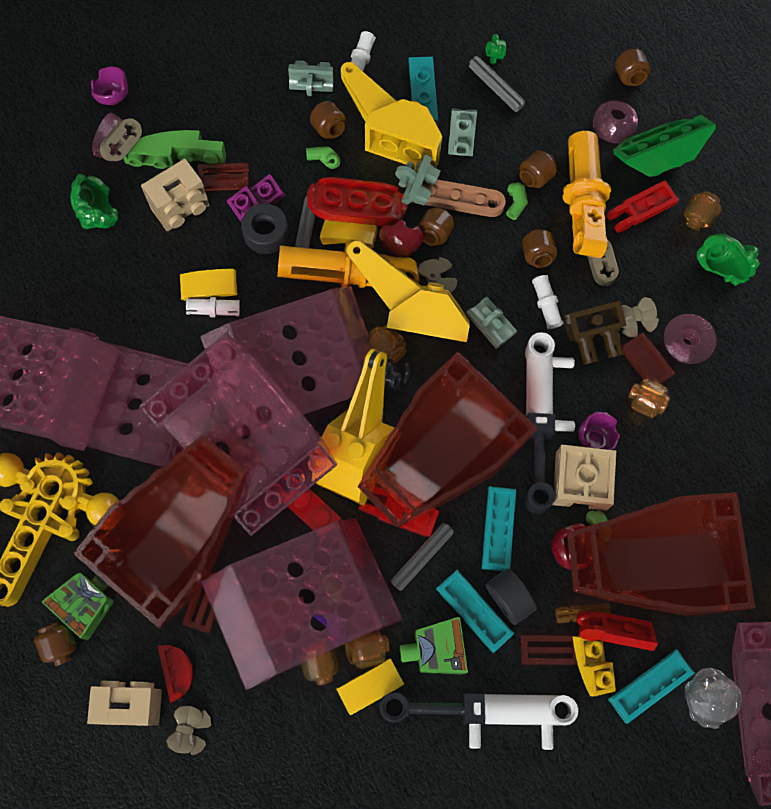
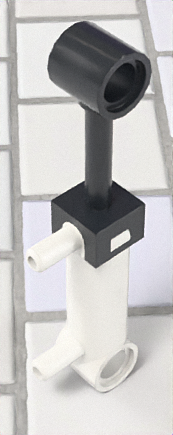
[524,332,575,514]
[380,692,578,750]

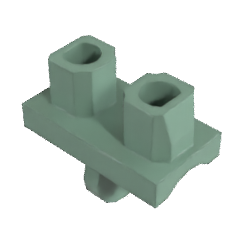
[288,61,333,96]
[448,108,477,156]
[395,154,440,205]
[466,297,517,349]

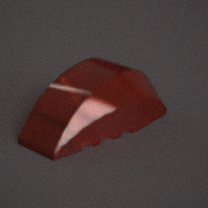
[357,352,538,528]
[73,435,248,628]
[567,492,755,616]

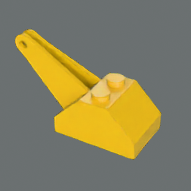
[341,62,442,168]
[347,241,470,342]

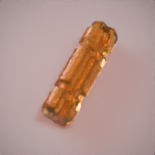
[555,603,611,623]

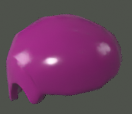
[91,66,129,105]
[578,412,620,450]

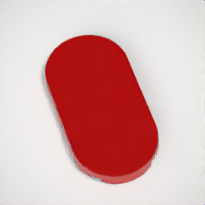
[307,177,408,226]

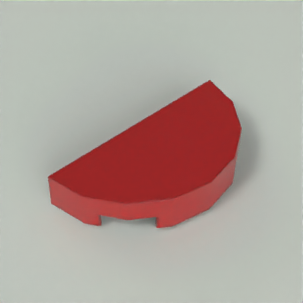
[158,645,194,703]

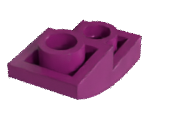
[227,174,286,221]

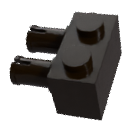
[563,300,627,365]

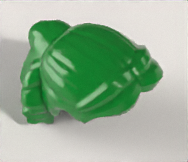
[71,173,118,229]
[697,233,760,286]

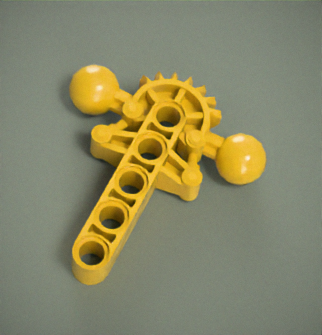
[0,453,122,607]

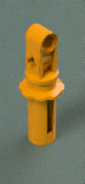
[562,131,611,258]
[277,243,419,293]

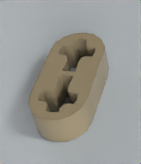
[100,119,142,161]
[588,240,619,286]

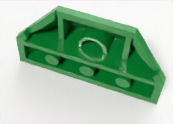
[614,115,716,177]

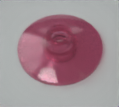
[664,314,716,364]

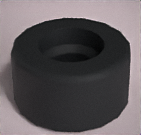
[241,203,288,254]
[486,569,537,625]

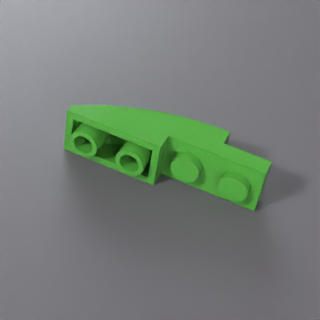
[124,130,226,169]

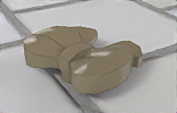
[418,257,457,293]
[622,297,659,338]
[166,706,211,755]

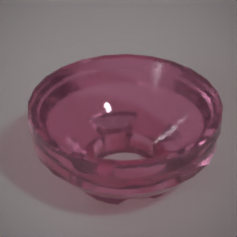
[593,100,638,143]
[92,113,126,159]

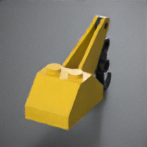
[313,349,411,506]

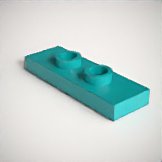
[409,57,438,125]
[481,486,516,571]
[436,570,514,653]
[608,649,694,724]

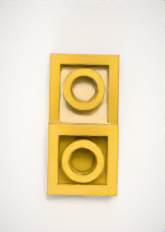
[320,220,378,249]
[180,269,237,301]
[573,635,616,697]
[337,659,404,715]

